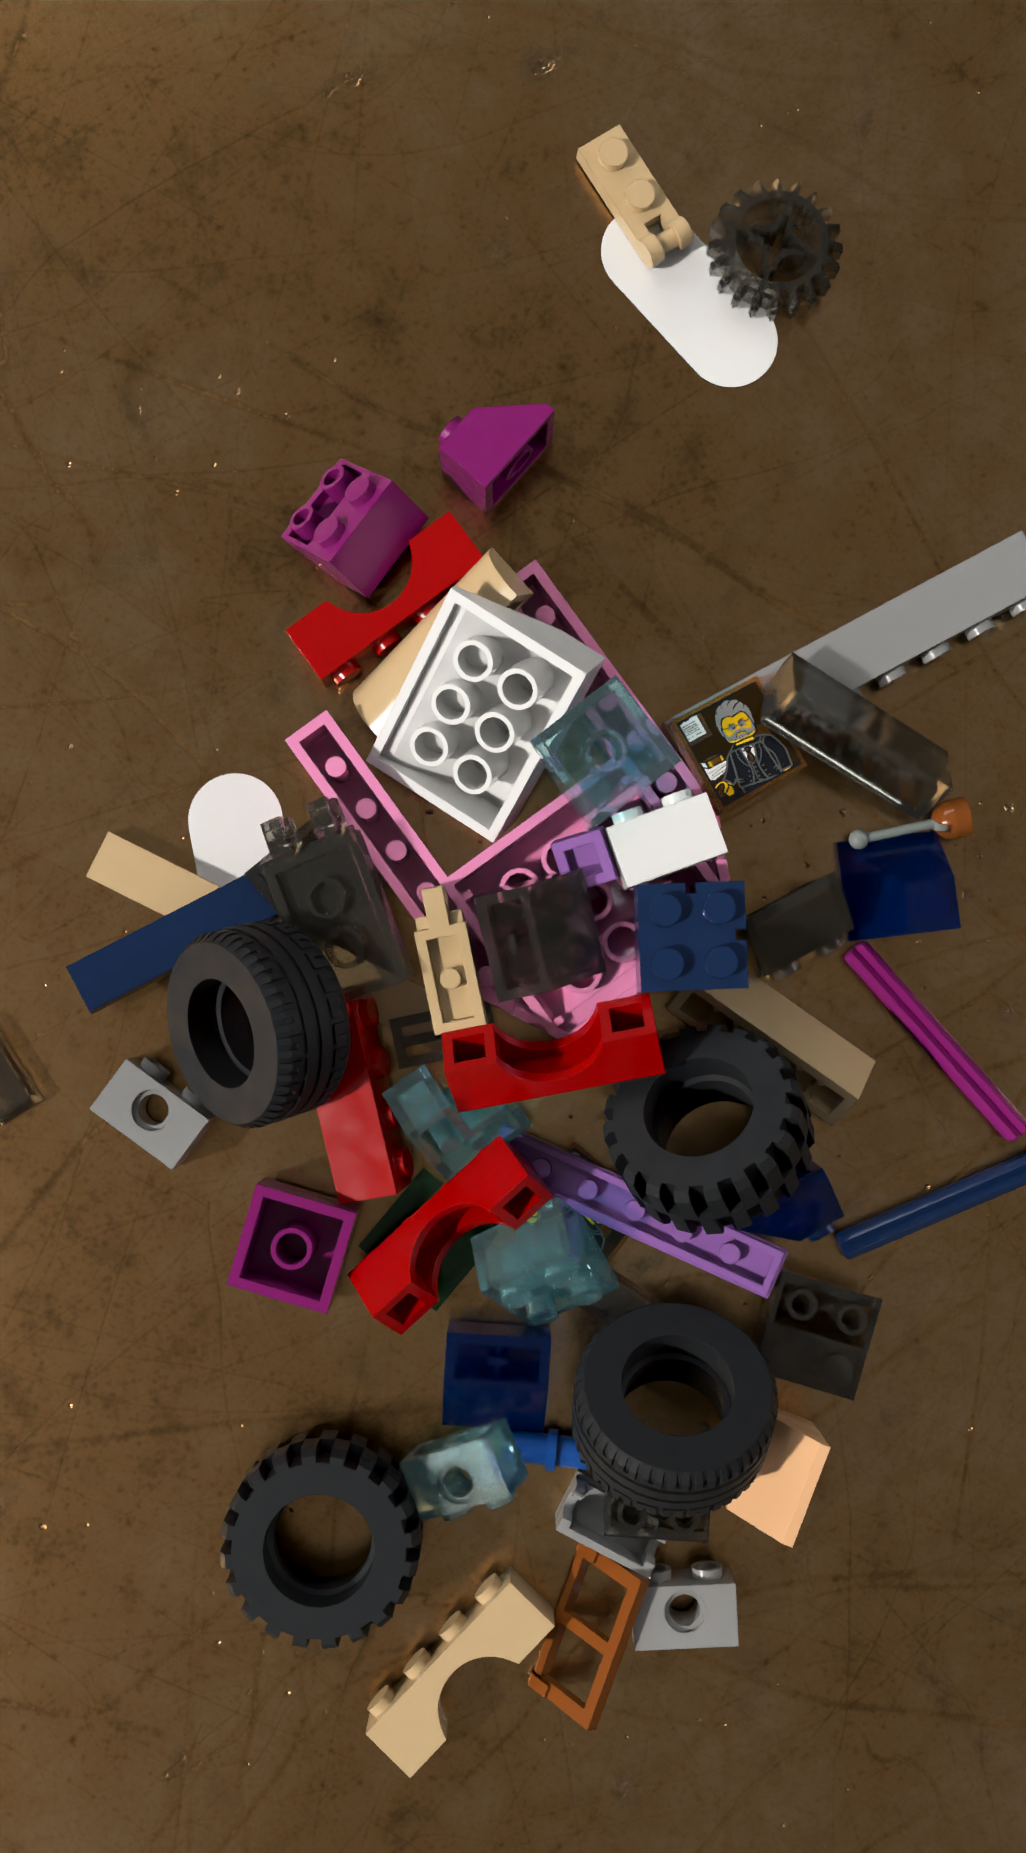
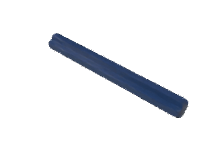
[836,1153,1026,1259]

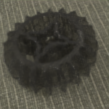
[706,178,843,322]

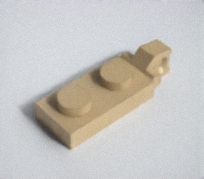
[414,885,488,1035]

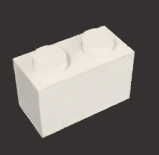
[604,788,728,891]

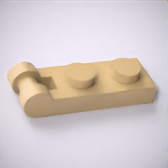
[576,124,694,268]

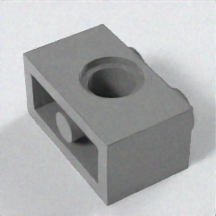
[90,1056,217,1170]
[632,1561,739,1651]

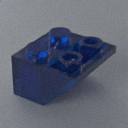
[442,1321,551,1432]

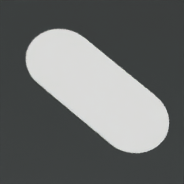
[601,218,778,387]
[188,773,304,928]

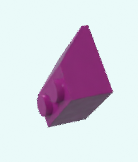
[438,403,555,515]

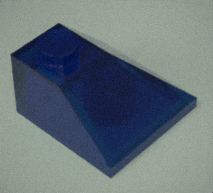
[835,831,961,942]
[732,1160,844,1242]

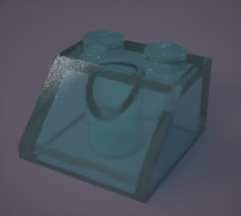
[530,675,681,829]

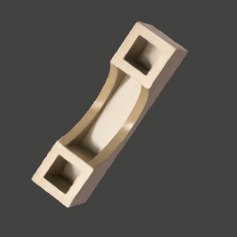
[365,1566,555,1778]

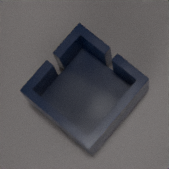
[633,881,749,992]

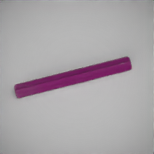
[844,941,1026,1141]

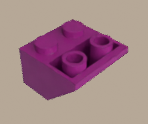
[281,458,429,598]

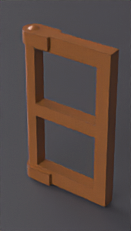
[527,1542,650,1731]

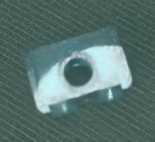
[399,1417,529,1522]

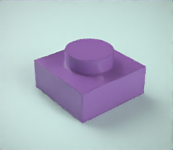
[550,825,619,894]

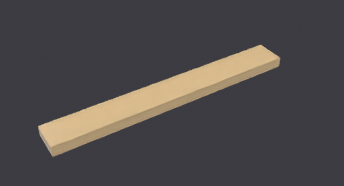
[86,831,443,1054]

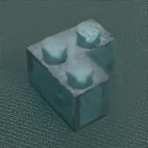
[382,1064,533,1182]

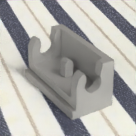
[555,1469,668,1579]

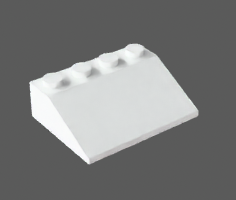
[366,586,606,843]

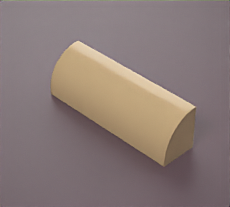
[353,548,534,737]
[666,971,876,1126]

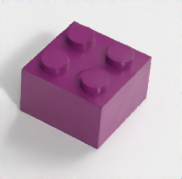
[226,1177,361,1314]

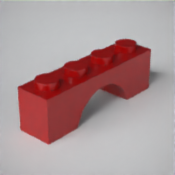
[285,511,483,688]
[442,993,665,1113]
[347,1135,554,1335]

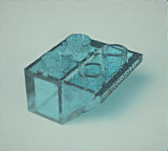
[470,1197,619,1326]

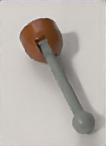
[848,797,973,849]

